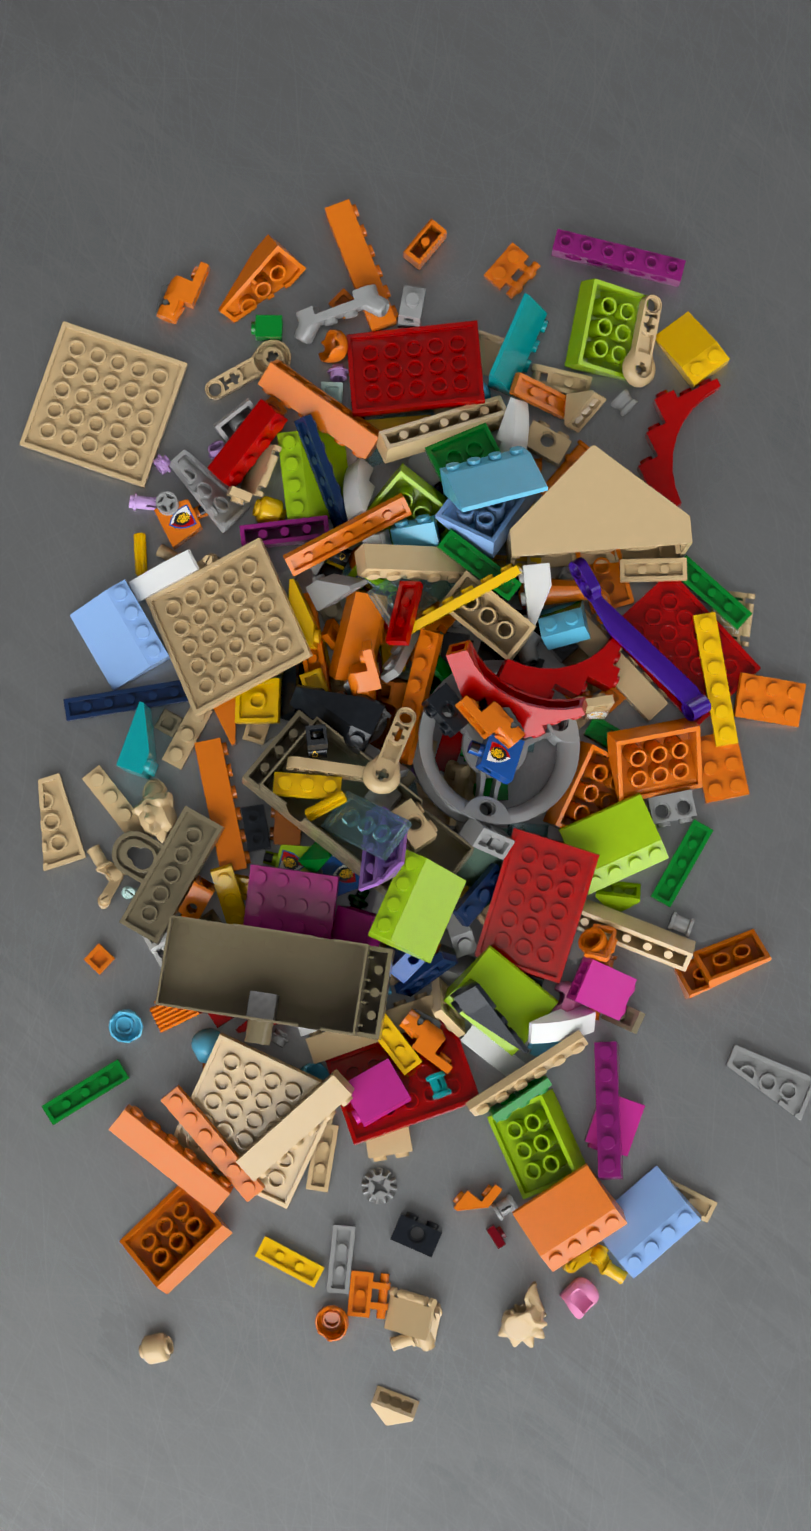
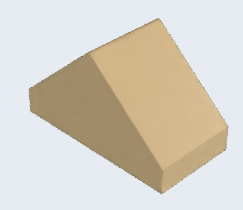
[505,445,693,568]

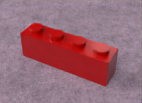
[207,399,288,487]

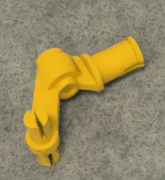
[562,1244,628,1284]

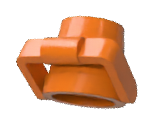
[578,923,618,963]

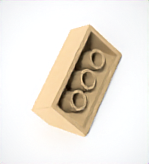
[439,570,537,660]

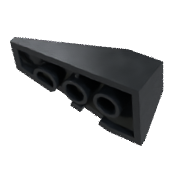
[290,684,386,752]

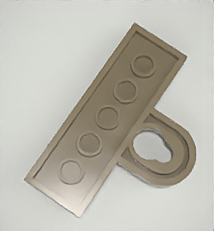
[112,805,225,945]

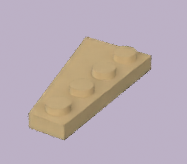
[38,773,87,871]

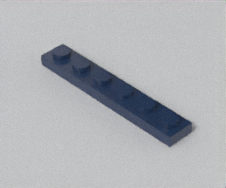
[294,414,348,528]
[63,680,189,722]

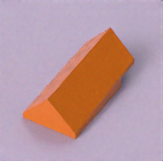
[328,589,389,681]
[673,929,771,999]

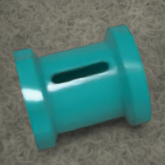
[426,1071,452,1100]

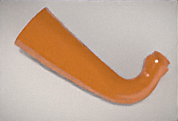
[518,578,612,624]

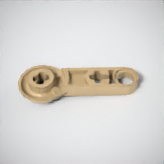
[622,295,662,387]
[205,339,291,400]
[362,707,416,794]

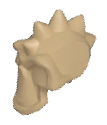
[133,779,177,844]
[498,1281,547,1348]

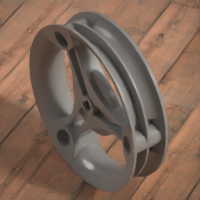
[412,660,580,829]

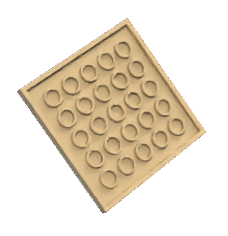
[19,321,188,488]
[145,538,313,717]
[173,1032,328,1209]

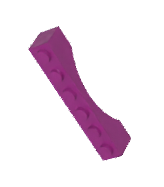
[594,1041,623,1180]

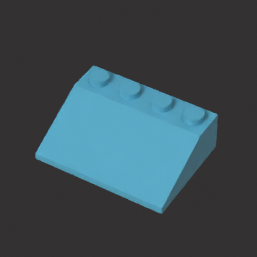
[439,446,548,512]

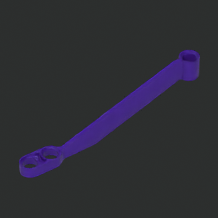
[569,557,711,721]

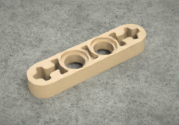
[286,756,365,782]

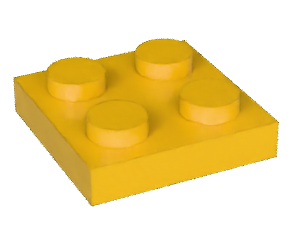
[235,678,281,724]

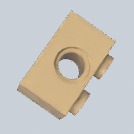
[527,420,572,468]
[391,798,438,853]

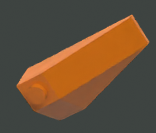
[218,234,306,323]

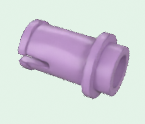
[129,493,157,511]

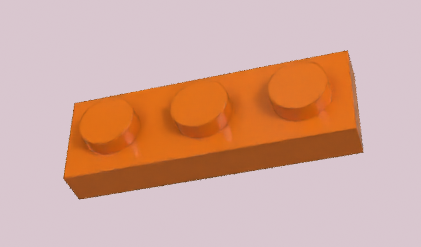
[509,372,566,419]

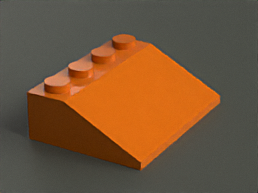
[607,718,703,802]
[543,741,618,829]
[512,1163,627,1272]
[119,1186,233,1294]

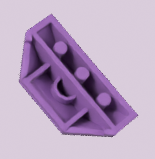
[358,806,408,892]

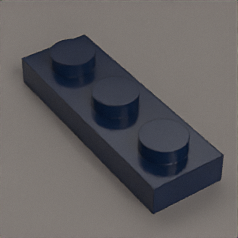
[453,863,501,927]
[394,952,458,997]

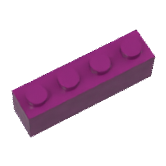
[239,515,330,548]

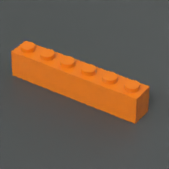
[325,199,398,332]
[258,359,380,459]
[194,738,251,872]
[108,1104,234,1213]

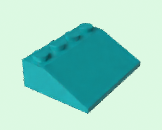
[488,293,549,397]
[116,701,159,780]

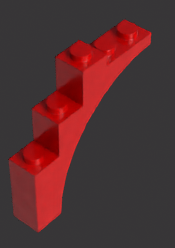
[637,378,721,507]
[497,636,621,699]
[446,640,588,738]

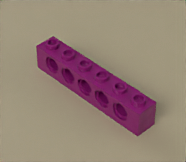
[551,229,686,287]

